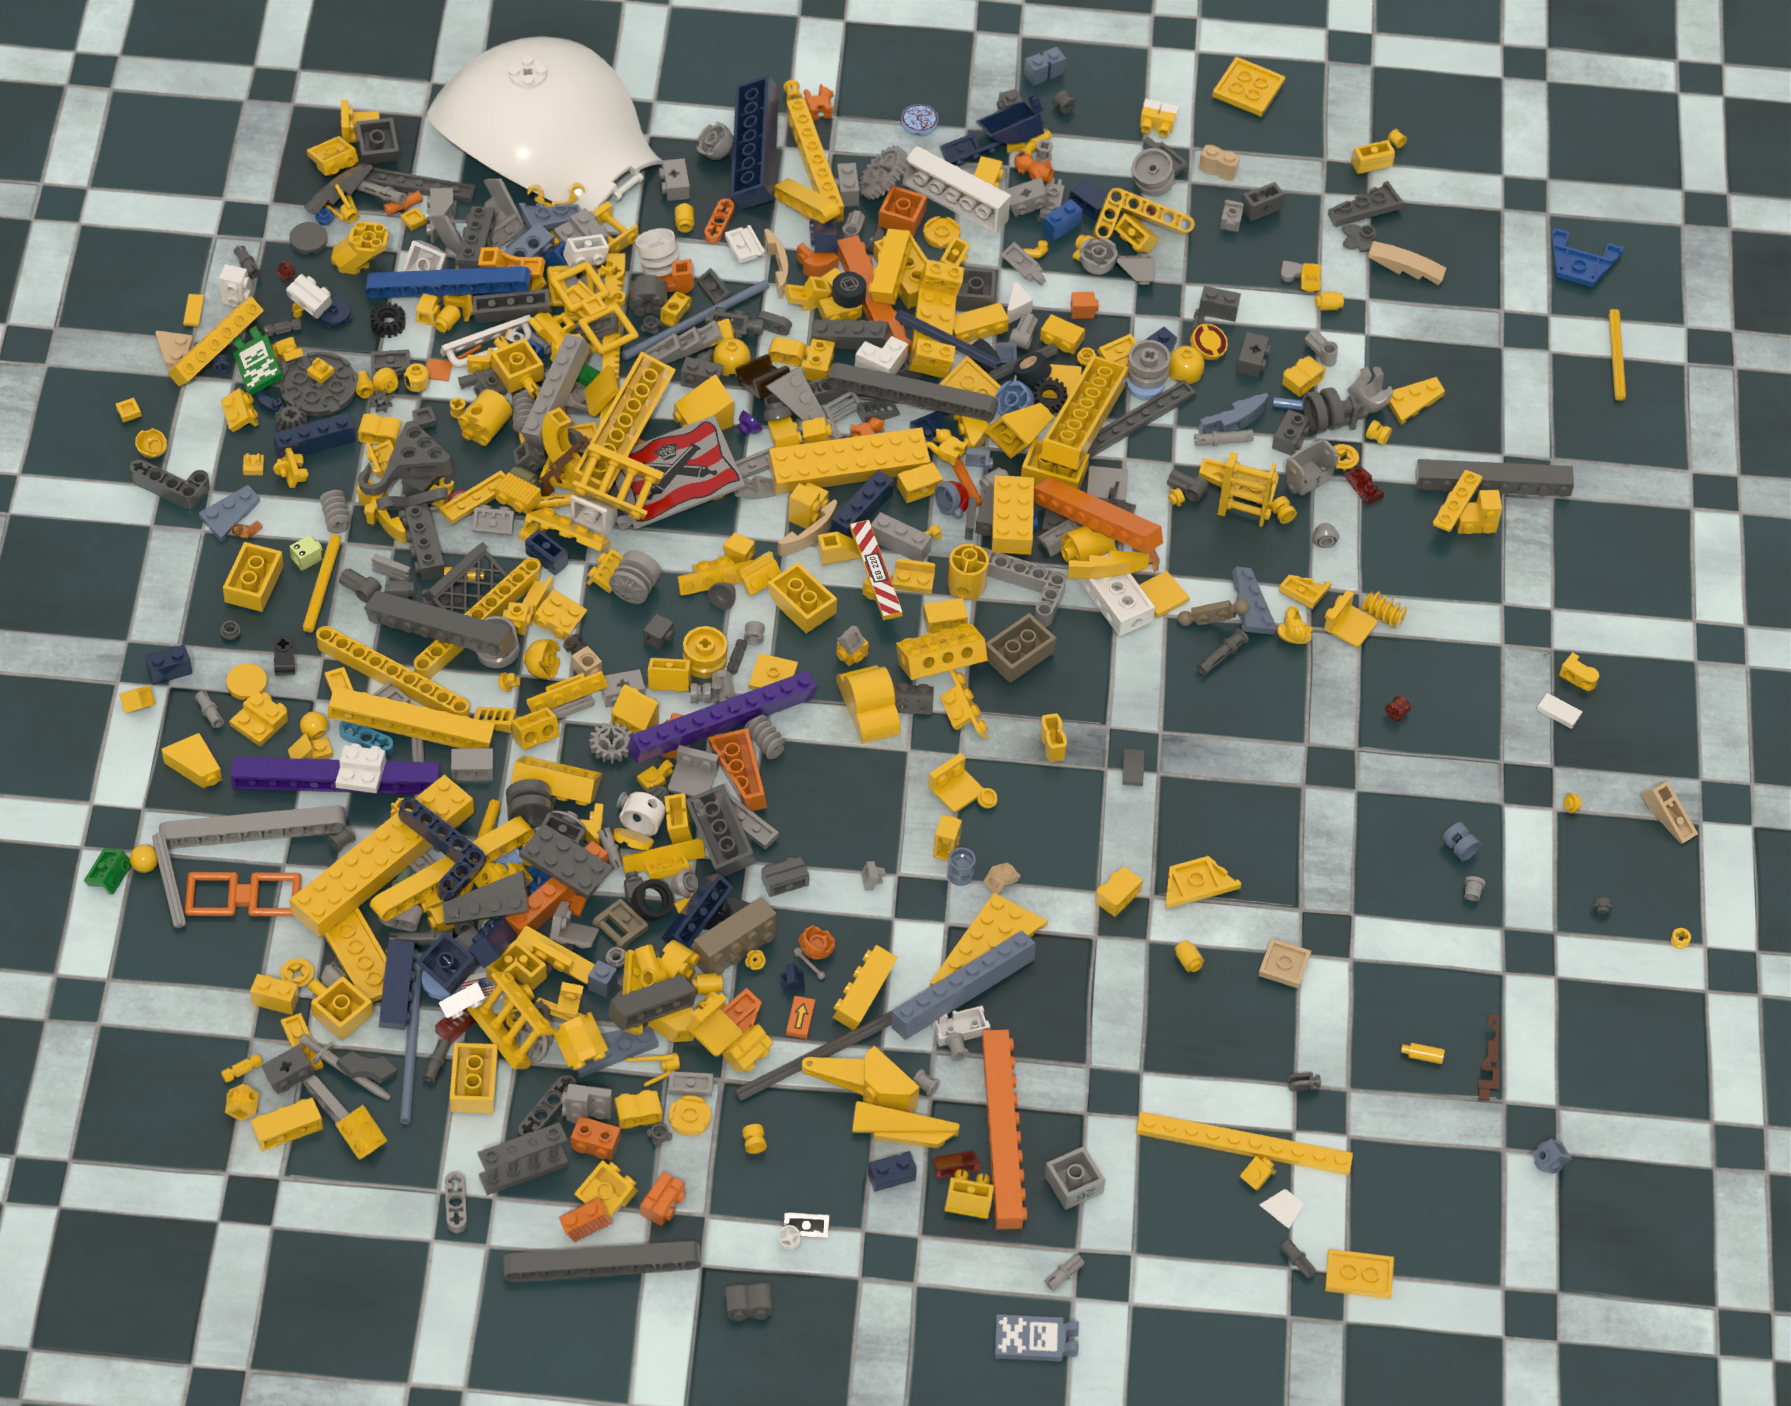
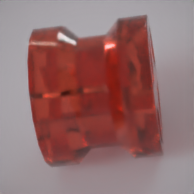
[1385,696,1411,721]

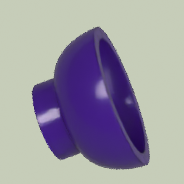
[737,410,763,437]

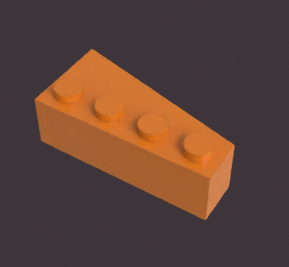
[708,728,767,811]

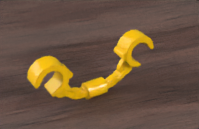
[527,183,585,207]
[596,259,626,307]

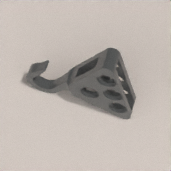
[358,421,454,496]

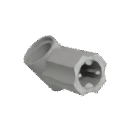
[842,210,865,239]
[1009,313,1038,350]
[1304,330,1338,367]

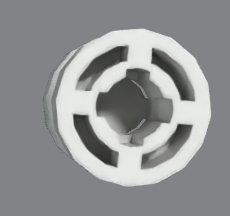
[778,1225,801,1250]

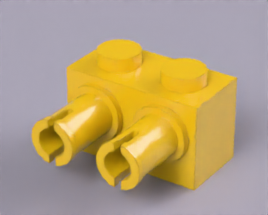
[945,1170,994,1219]

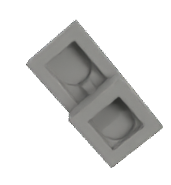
[734,475,776,498]

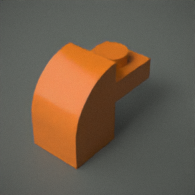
[796,242,839,278]
[658,259,694,294]

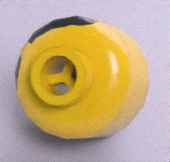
[404,363,429,392]

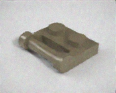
[592,898,649,950]

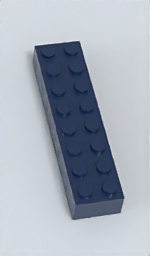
[730,75,779,210]

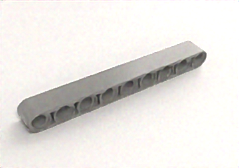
[158,806,346,849]

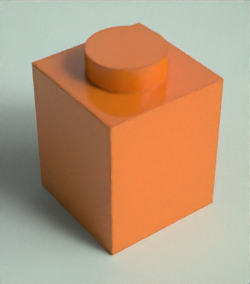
[1070,292,1099,319]

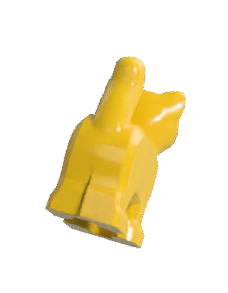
[926,429,968,466]

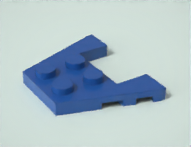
[1552,228,1624,287]

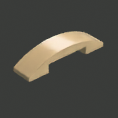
[764,229,788,298]
[777,499,837,556]

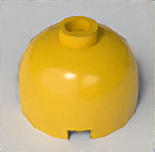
[712,338,751,376]
[1168,346,1205,384]
[523,639,560,680]

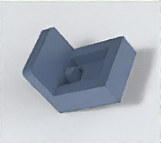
[965,448,993,475]

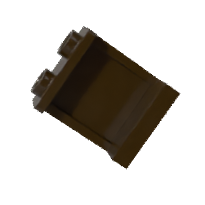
[735,354,790,399]

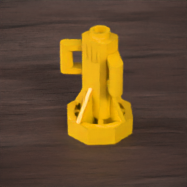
[528,312,591,363]

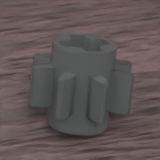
[369,388,393,412]
[645,785,670,808]

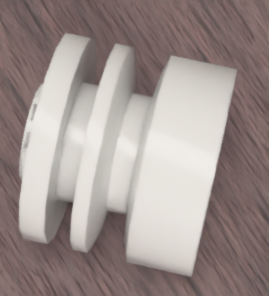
[636,228,680,276]

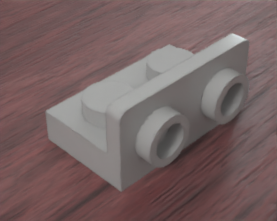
[472,505,515,536]

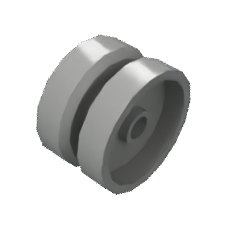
[1132,148,1175,196]
[1127,340,1170,389]
[476,616,520,668]

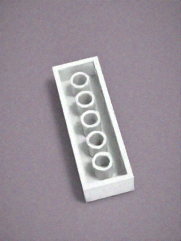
[903,146,1011,234]

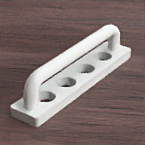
[440,315,532,367]

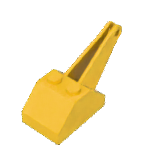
[802,1046,920,1113]

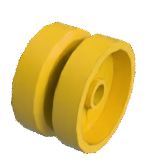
[683,626,727,679]

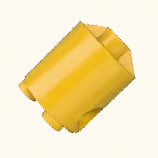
[458,389,513,446]
[1061,525,1117,563]
[947,544,989,601]

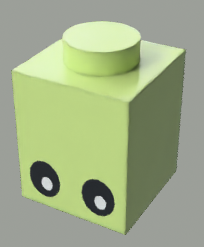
[290,535,323,571]

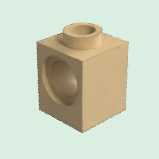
[571,646,602,677]

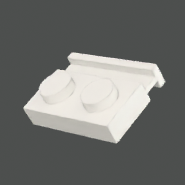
[725,225,765,264]

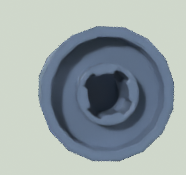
[1442,822,1481,861]
[947,847,976,886]

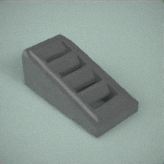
[857,400,900,423]

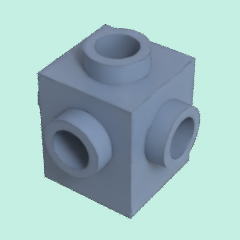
[1532,1139,1572,1174]

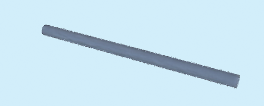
[621,280,769,361]
[400,953,423,1124]

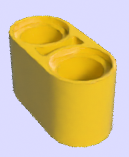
[768,337,807,366]

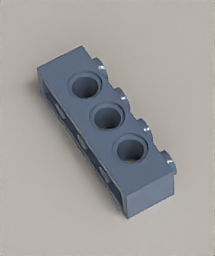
[504,222,554,257]

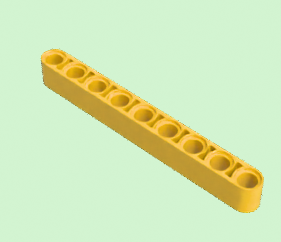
[414,557,541,680]
[316,626,470,718]
[370,816,535,922]

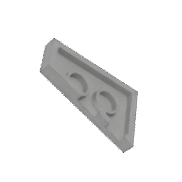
[765,367,827,422]

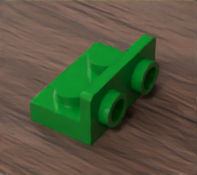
[84,848,131,895]

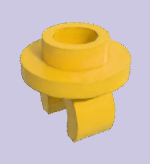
[498,672,520,693]

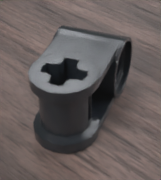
[274,636,295,676]

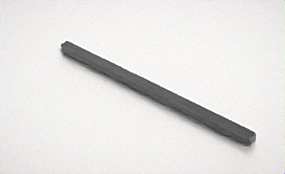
[735,1011,892,1100]

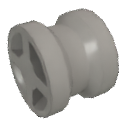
[744,621,765,646]

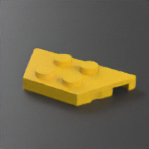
[1165,856,1241,909]

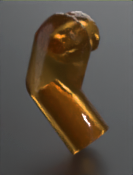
[231,521,263,539]

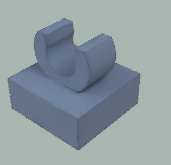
[996,341,1017,363]

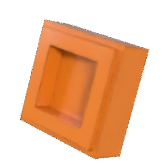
[565,894,587,916]

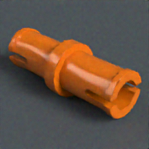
[383,191,423,216]

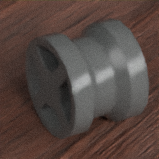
[1053,90,1076,114]

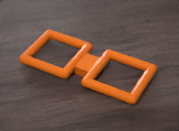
[185,872,302,917]

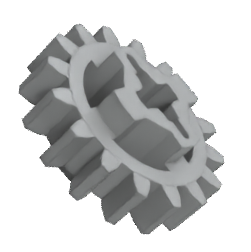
[589,721,632,763]

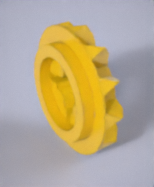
[1333,444,1359,471]
[280,958,314,987]

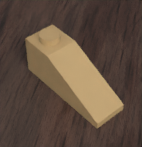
[1641,780,1698,844]

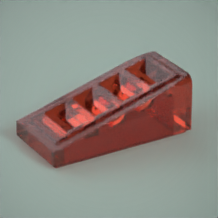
[435,1007,476,1045]

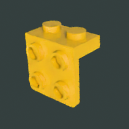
[1324,590,1378,647]
[686,993,742,1057]

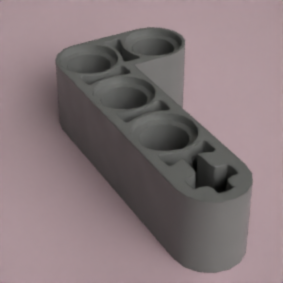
[130,460,210,509]

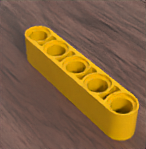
[774,178,840,224]

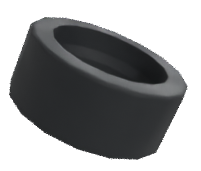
[631,879,674,921]

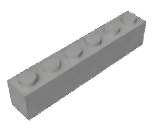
[521,334,590,448]

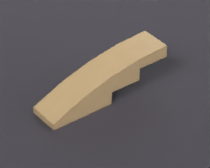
[1367,241,1446,285]

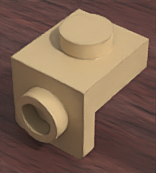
[984,863,1021,894]

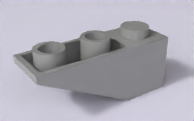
[426,188,454,243]

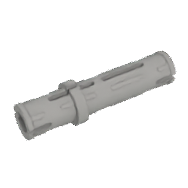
[356,180,407,204]
[1194,429,1254,446]

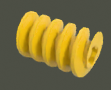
[1362,591,1407,629]

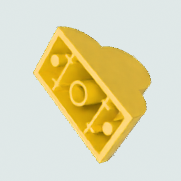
[836,665,901,744]

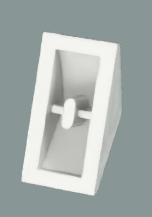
[1007,282,1033,323]

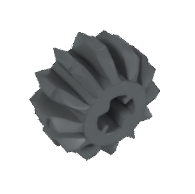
[275,404,308,431]

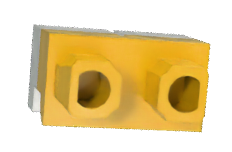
[1140,99,1179,138]

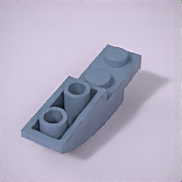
[1198,393,1268,434]

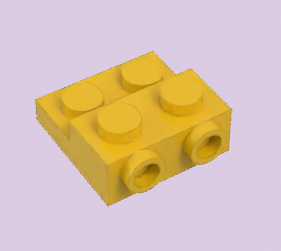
[306,136,359,176]
[532,589,587,642]
[229,691,288,747]
[574,1160,638,1218]

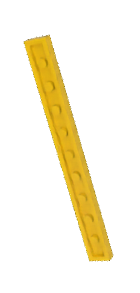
[1136,1111,1353,1176]

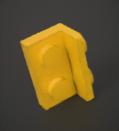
[586,548,623,593]
[893,558,936,594]

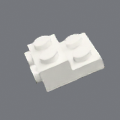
[335,743,386,793]
[439,982,485,1019]

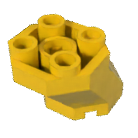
[331,221,389,275]
[552,1012,608,1071]

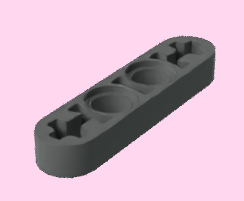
[518,1075,577,1137]

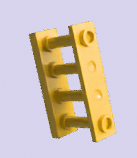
[553,201,638,277]
[571,442,664,520]
[1217,452,1278,527]
[467,972,555,1070]

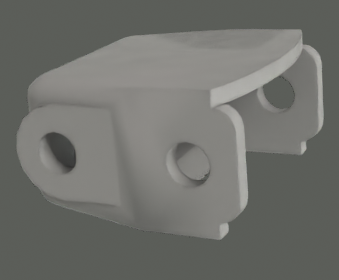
[1285,439,1339,496]

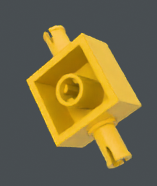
[491,336,544,398]

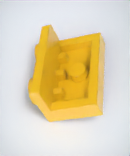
[221,388,259,432]
[365,440,394,479]
[335,1105,387,1159]

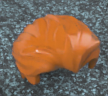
[799,925,835,960]

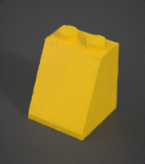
[673,375,734,431]
[984,403,1054,459]

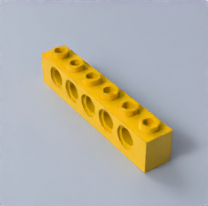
[167,296,264,387]

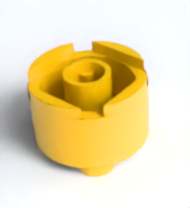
[657,940,701,982]

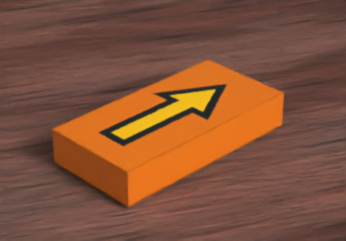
[786,996,815,1039]

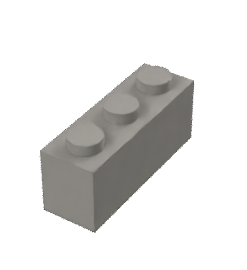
[871,512,932,562]

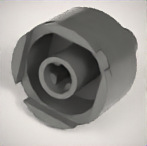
[629,274,668,316]

